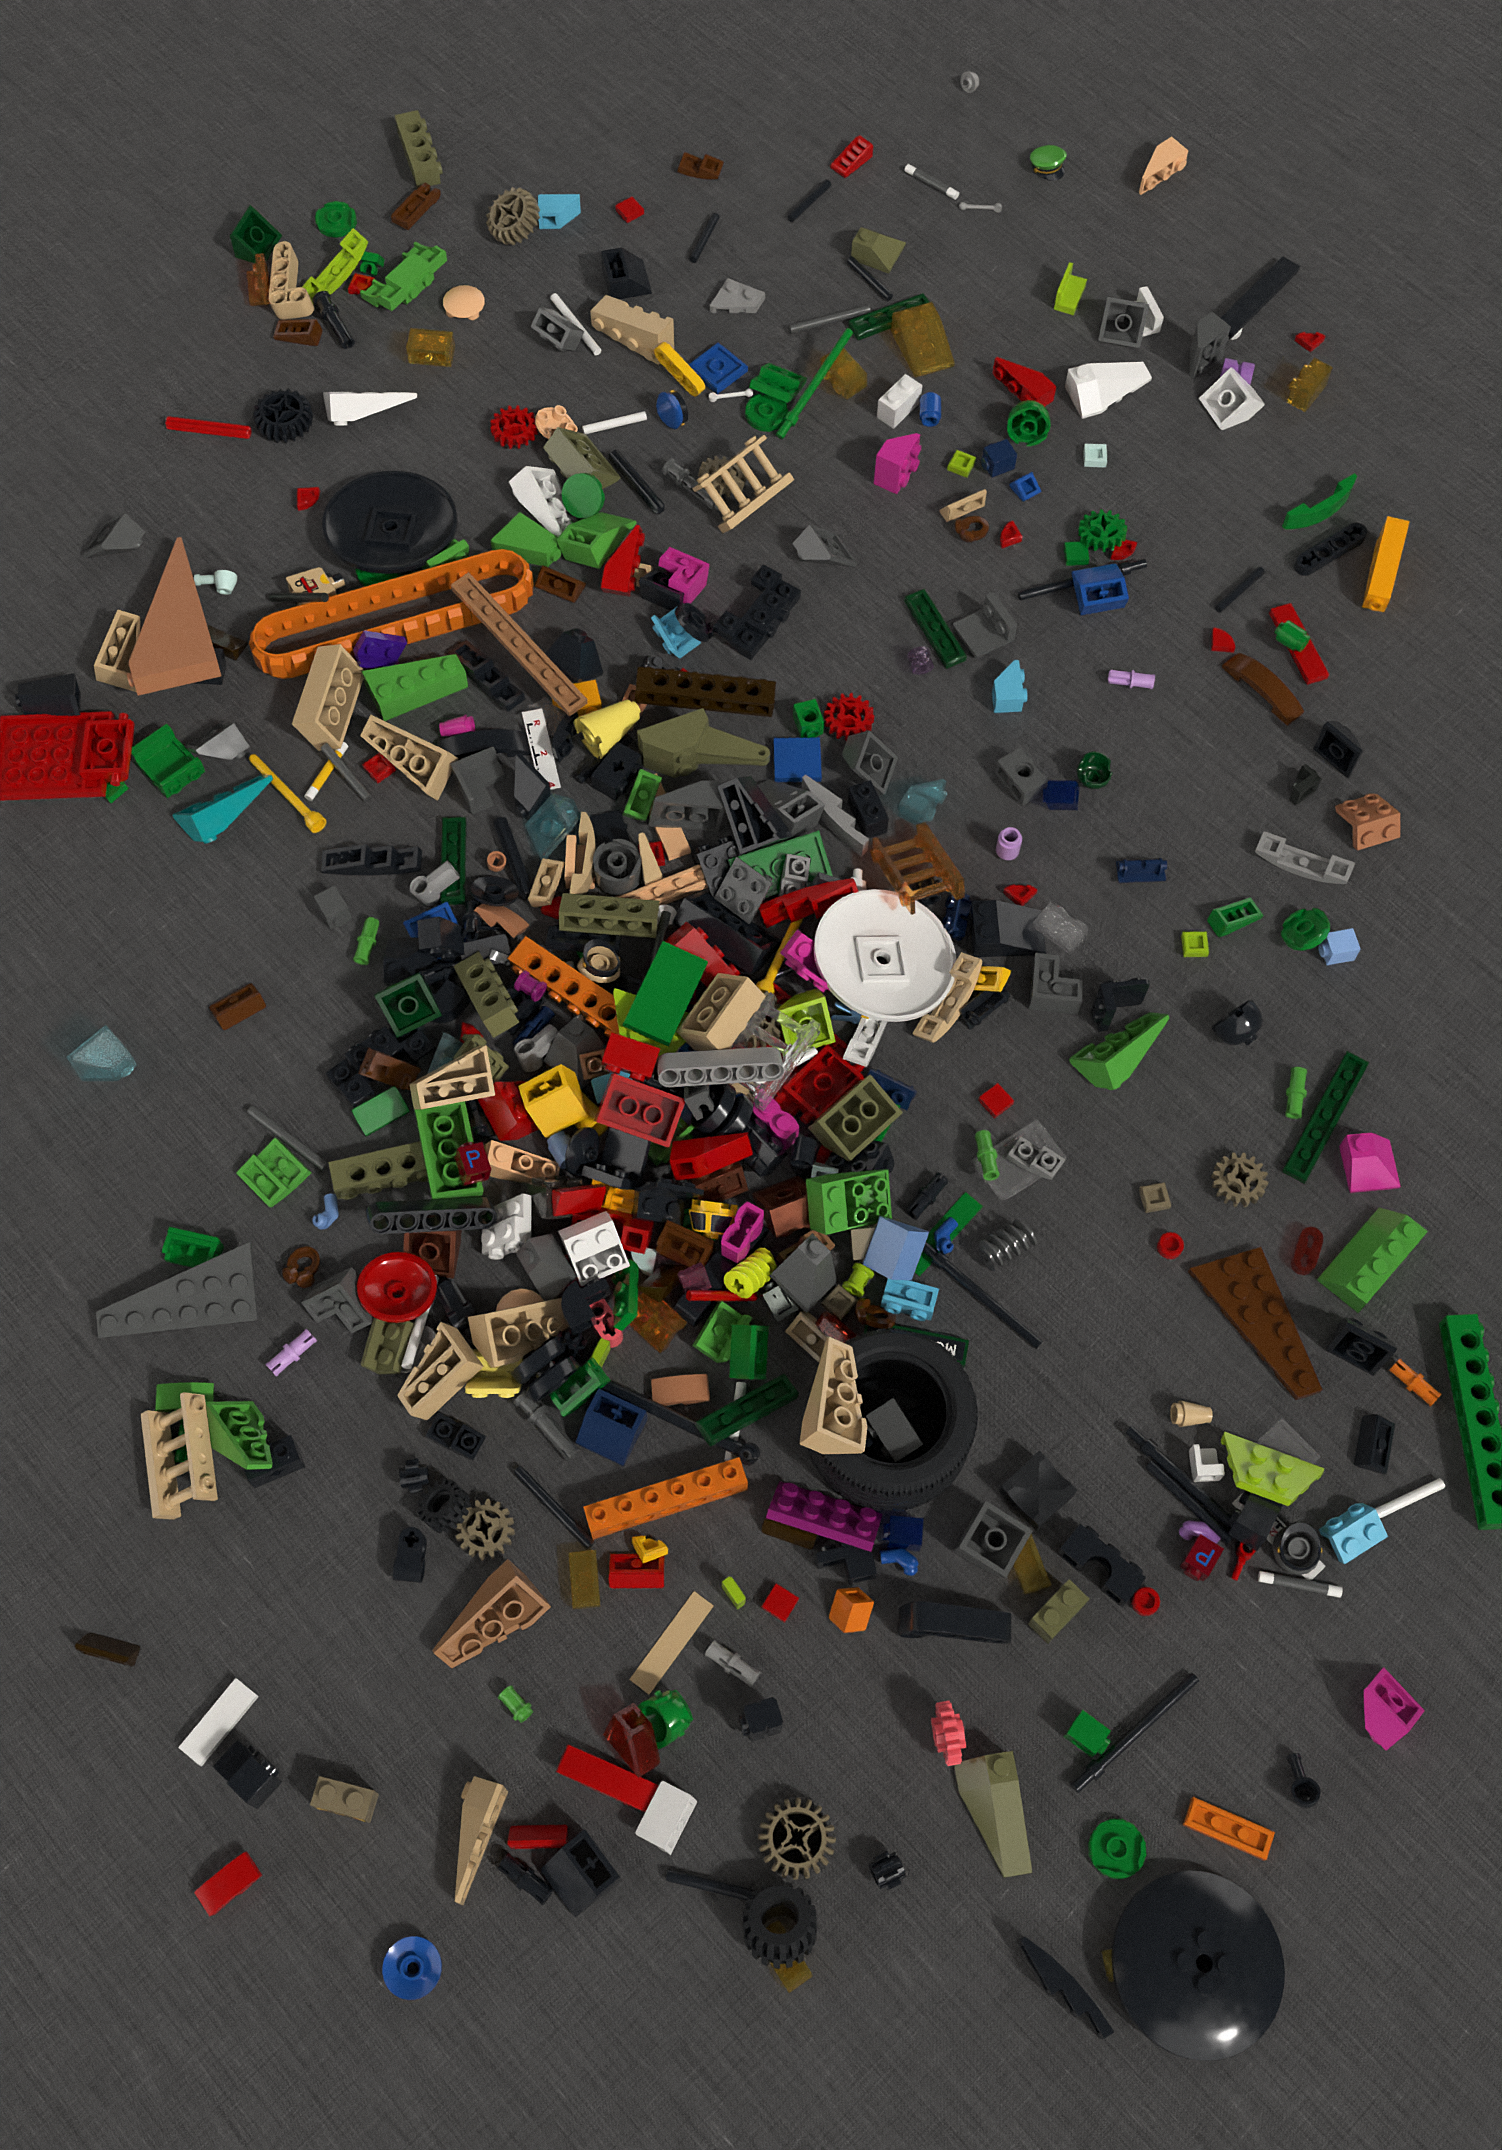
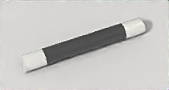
[905,164,959,200]
[1258,1571,1343,1598]

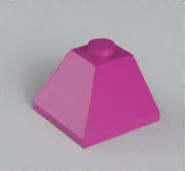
[1339,1133,1401,1193]
[1363,1667,1425,1751]

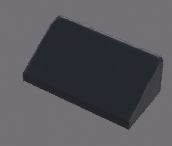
[461,933,511,966]
[1354,1414,1395,1474]

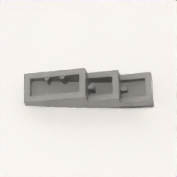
[802,775,869,857]

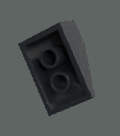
[969,900,1046,957]
[1326,1317,1397,1376]

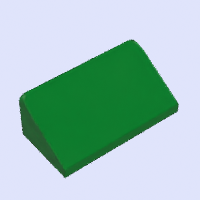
[351,1086,410,1136]

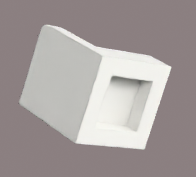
[1189,1444,1225,1482]

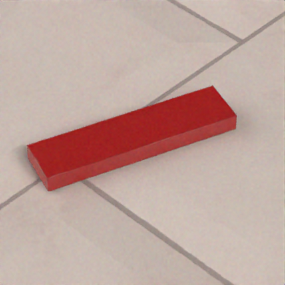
[1269,603,1329,685]

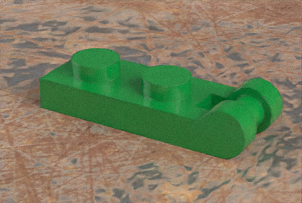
[611,1259,639,1331]

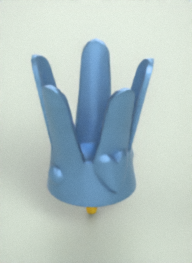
[831,1001,869,1025]

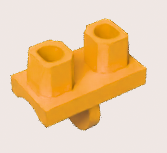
[592,1179,635,1214]

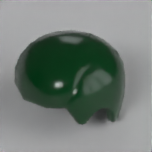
[1077,751,1113,789]

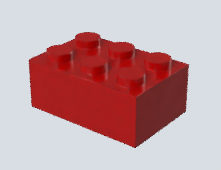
[594,1073,685,1148]

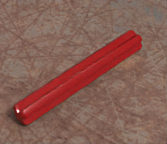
[165,416,252,439]

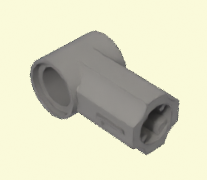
[410,860,460,906]
[514,1024,558,1072]

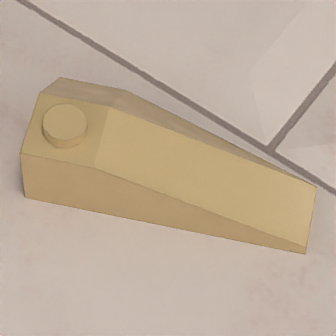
[468,1298,568,1368]
[799,1337,867,1454]
[455,1776,508,1905]

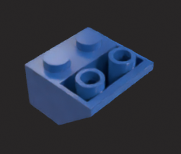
[1072,564,1129,616]

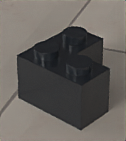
[212,1740,282,1809]

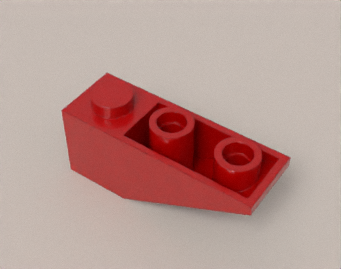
[992,357,1056,407]
[601,525,645,597]
[669,1132,753,1180]

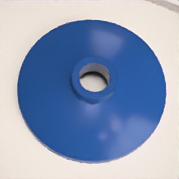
[382,1936,442,2000]

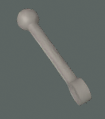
[959,202,1002,213]

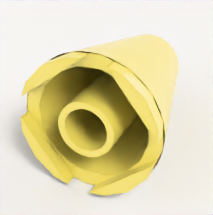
[574,699,641,759]

